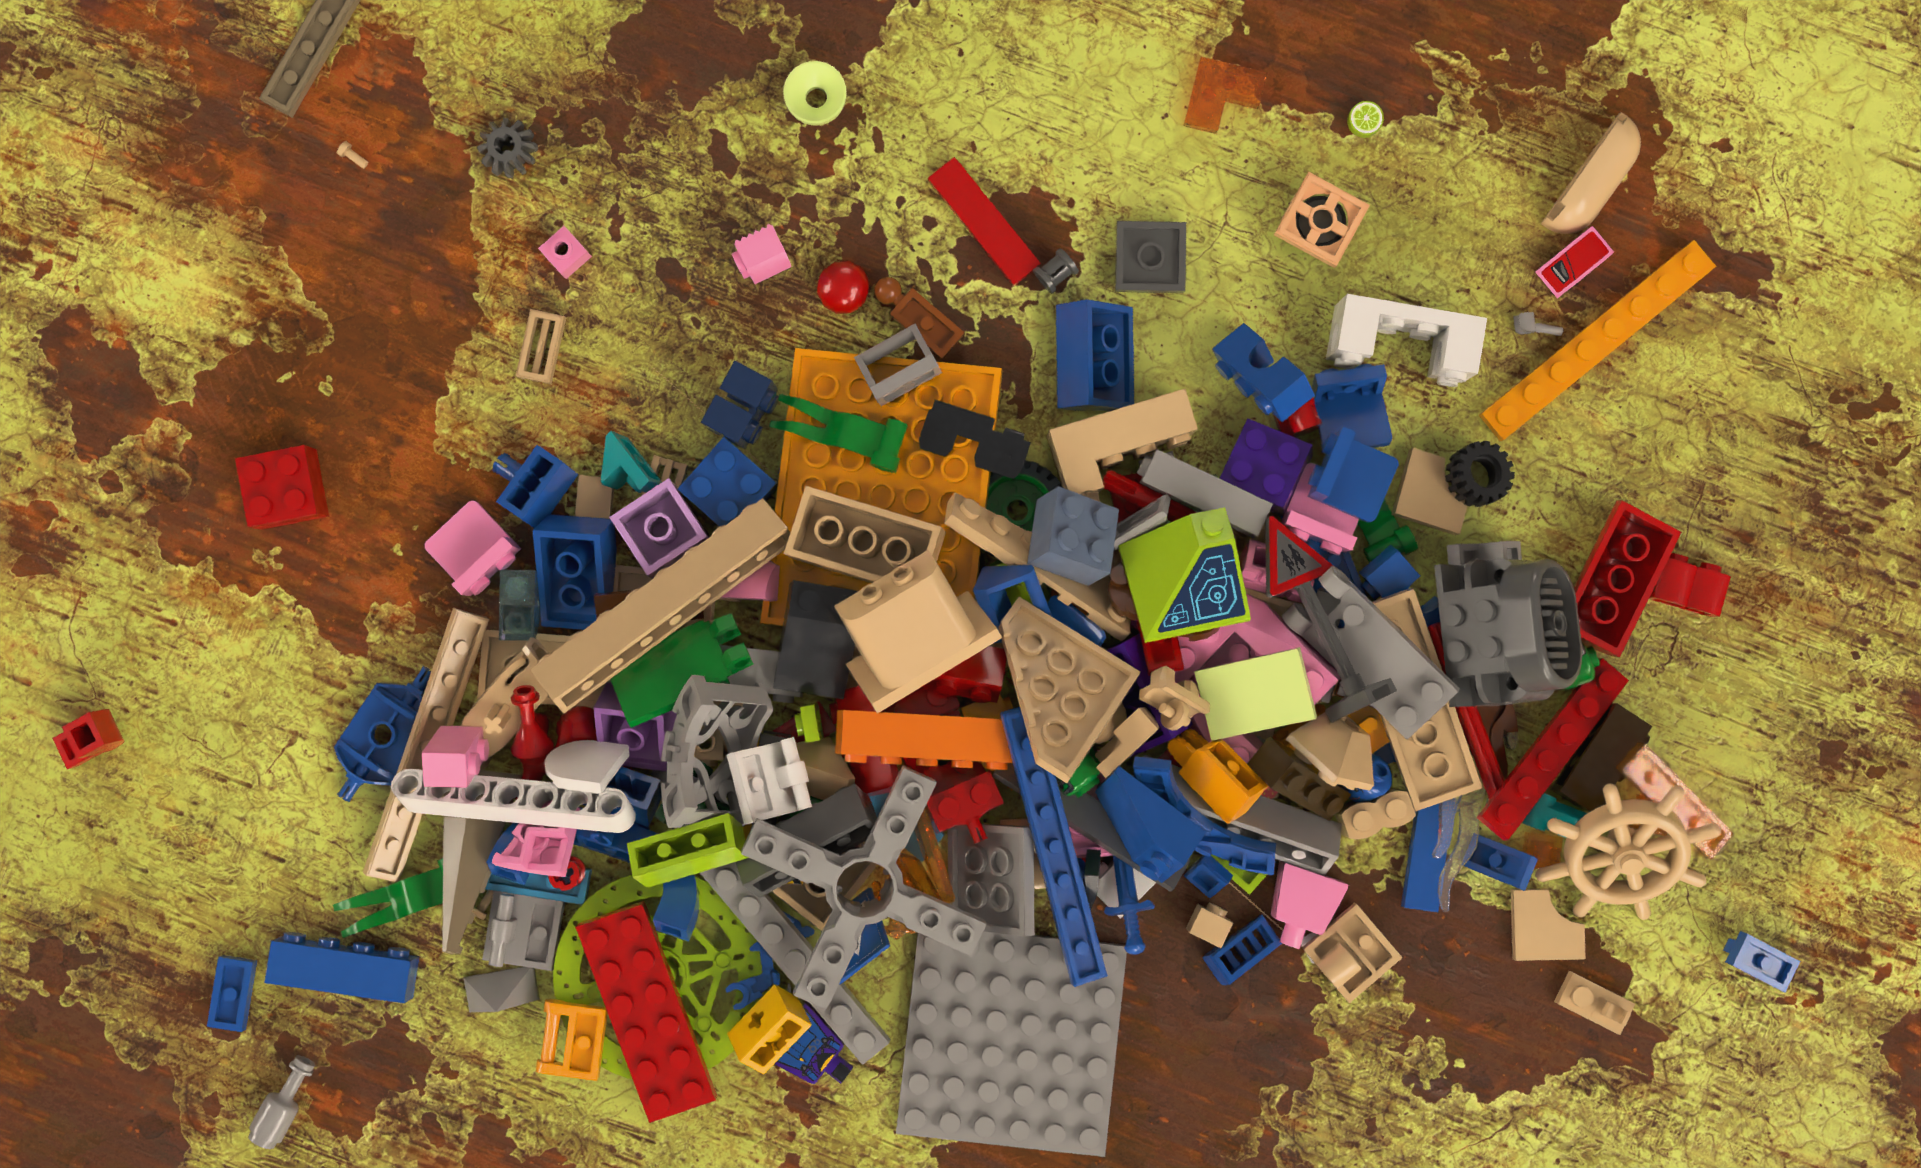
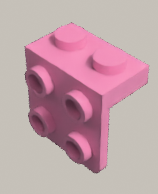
[1281,463,1359,555]
[425,501,521,596]

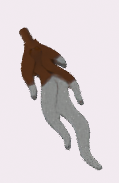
[1432,704,1518,912]

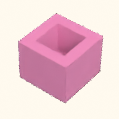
[538,226,592,279]

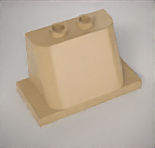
[834,550,1002,713]

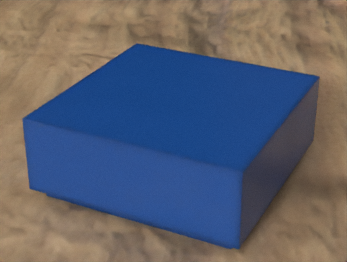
[1184,855,1233,898]

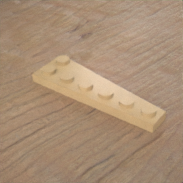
[944,492,1131,641]

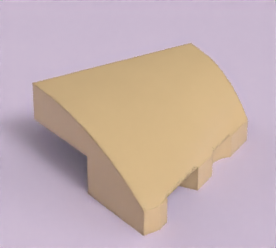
[1095,707,1159,778]

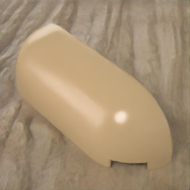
[1541,112,1641,234]

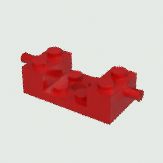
[885,688,1004,844]

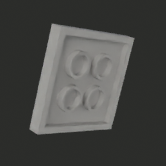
[948,823,1035,937]

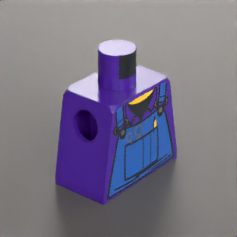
[775,1001,853,1084]

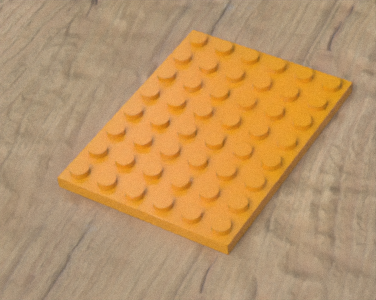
[760,348,1003,626]

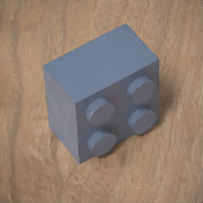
[1027,486,1119,586]

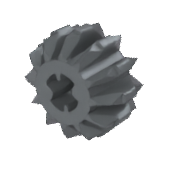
[477,117,538,179]

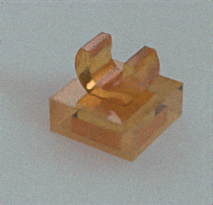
[1523,832,1563,869]

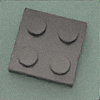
[1115,221,1186,293]

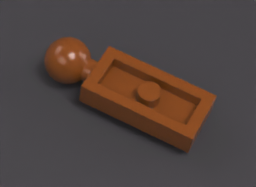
[874,277,965,360]

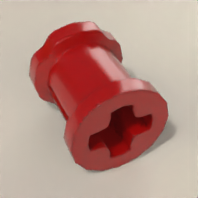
[548,855,586,891]

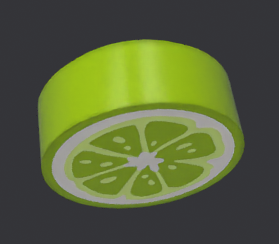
[1347,101,1384,138]

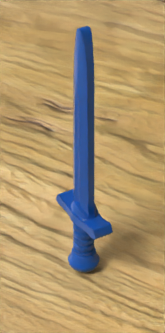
[1104,855,1155,955]

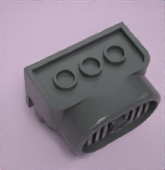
[1434,558,1582,707]

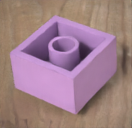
[609,478,709,579]

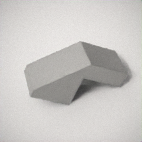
[1447,541,1522,565]

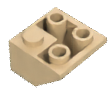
[1286,712,1374,791]

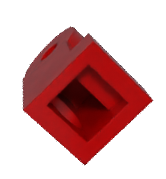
[1273,397,1323,438]

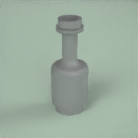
[248,1055,315,1149]

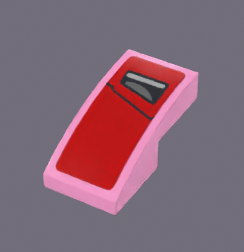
[1535,226,1614,298]

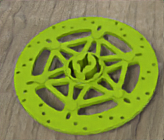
[553,874,763,1080]

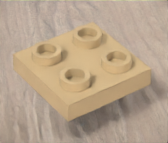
[1302,903,1402,1003]

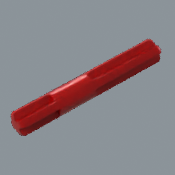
[1102,470,1198,522]

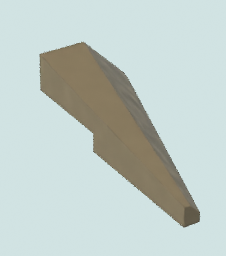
[442,770,522,955]

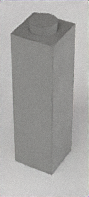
[1137,449,1273,538]

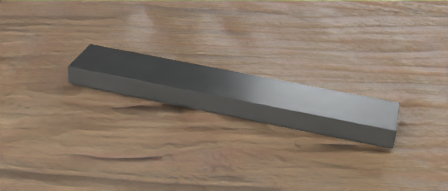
[992,763,1190,892]

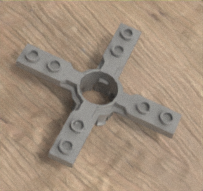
[741,765,987,1010]

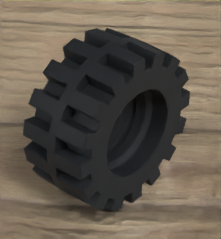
[1445,441,1515,507]

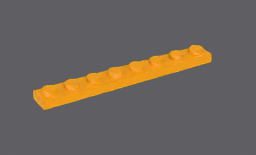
[1479,240,1716,442]

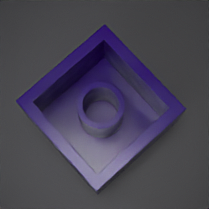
[1219,418,1313,517]

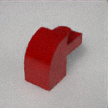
[52,709,125,769]

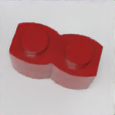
[1649,553,1731,617]

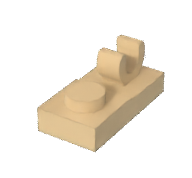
[1554,971,1635,1035]

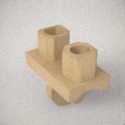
[1139,666,1210,731]

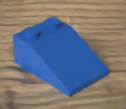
[533,514,617,630]
[1095,766,1206,883]

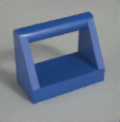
[973,565,1052,643]

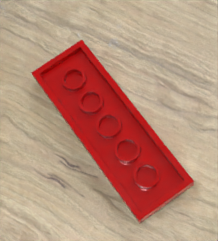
[575,901,717,1123]

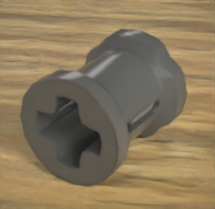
[1033,248,1079,294]

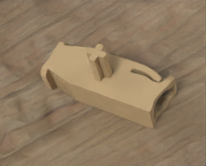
[460,637,549,770]

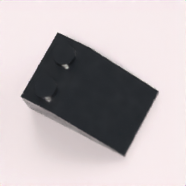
[773,580,858,699]

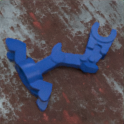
[725,911,814,1010]

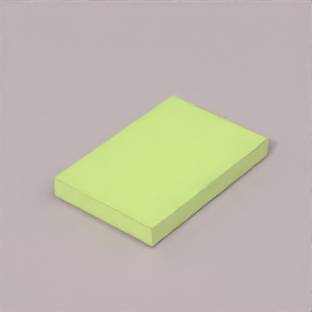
[1194,647,1317,741]

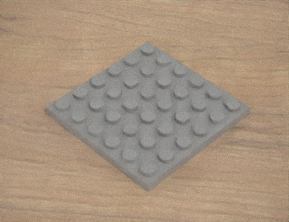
[896,932,1127,1157]

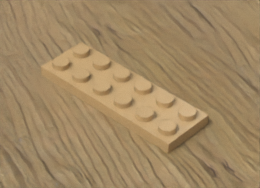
[1372,588,1482,812]

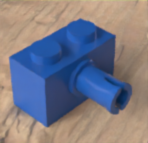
[493,445,579,528]
[583,766,662,846]

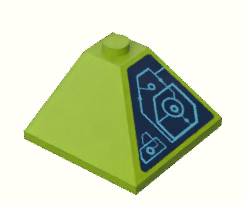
[1118,507,1251,643]

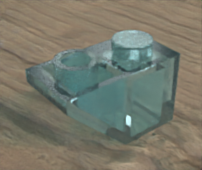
[499,570,541,641]

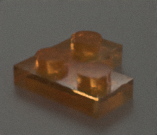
[1183,56,1268,134]

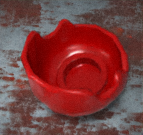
[817,260,870,314]

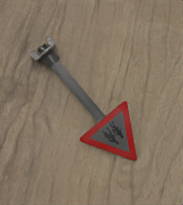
[1265,516,1397,723]

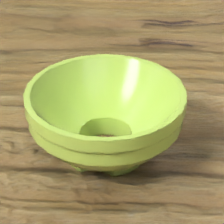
[783,61,847,125]

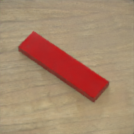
[928,157,1041,287]

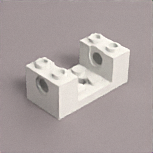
[1326,294,1487,387]

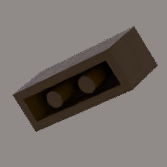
[1550,703,1653,813]
[1247,736,1352,821]

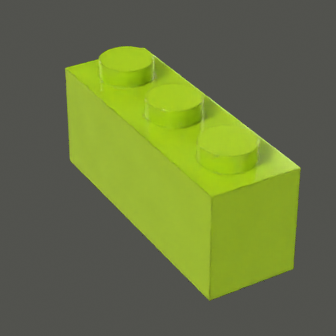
[627,813,749,888]

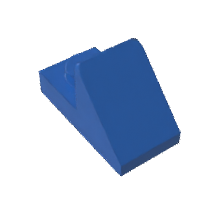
[1460,833,1538,891]

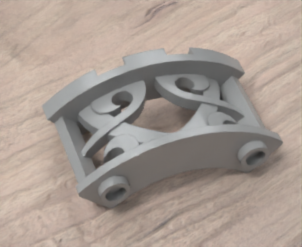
[661,675,773,828]

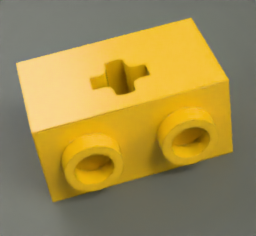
[727,984,812,1074]

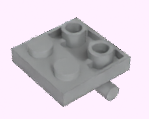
[482,890,565,971]

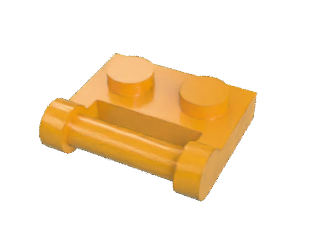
[536,999,608,1081]

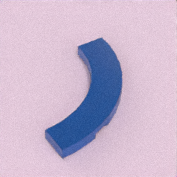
[1133,756,1276,875]

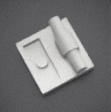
[726,737,812,825]

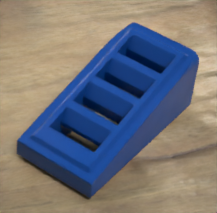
[1202,915,1282,985]

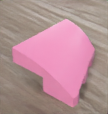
[492,800,580,877]

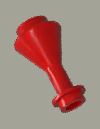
[510,685,554,765]

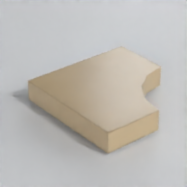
[1391,448,1467,536]
[1510,889,1586,961]

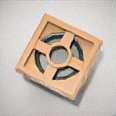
[1274,172,1370,268]

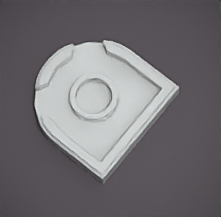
[545,740,630,794]

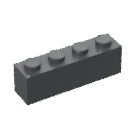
[736,783,877,898]

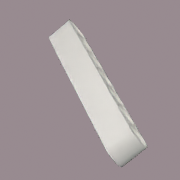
[391,769,636,833]

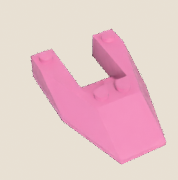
[1130,593,1340,769]

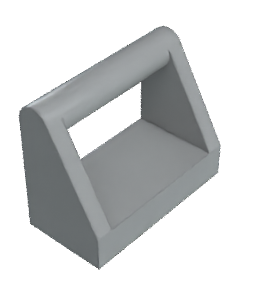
[854,324,942,406]

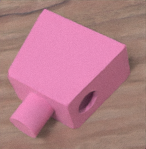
[1271,861,1349,949]

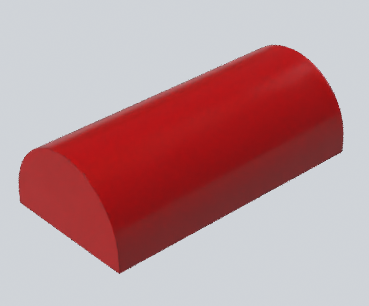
[1574,500,1682,657]

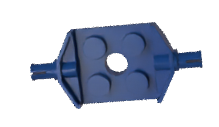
[334,666,431,802]

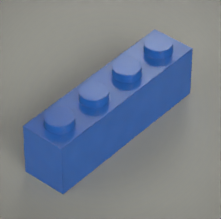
[264,932,420,1003]

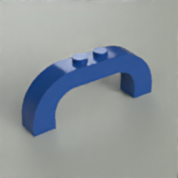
[486,807,699,942]

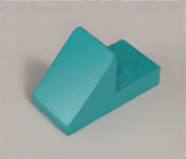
[601,431,662,493]

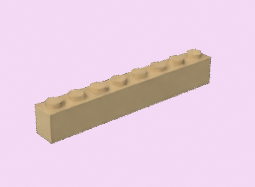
[530,498,790,713]

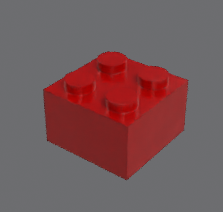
[235,445,329,530]

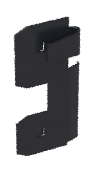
[919,399,1031,479]

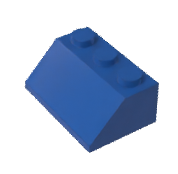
[1056,299,1134,411]

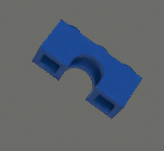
[1212,323,1315,422]
[1358,545,1440,627]

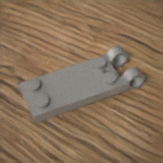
[1282,566,1460,739]

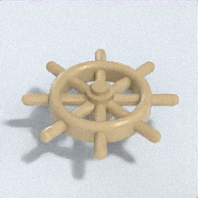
[1535,783,1721,920]

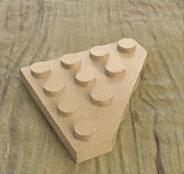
[998,597,1140,783]

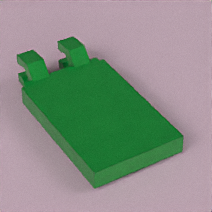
[611,613,753,728]

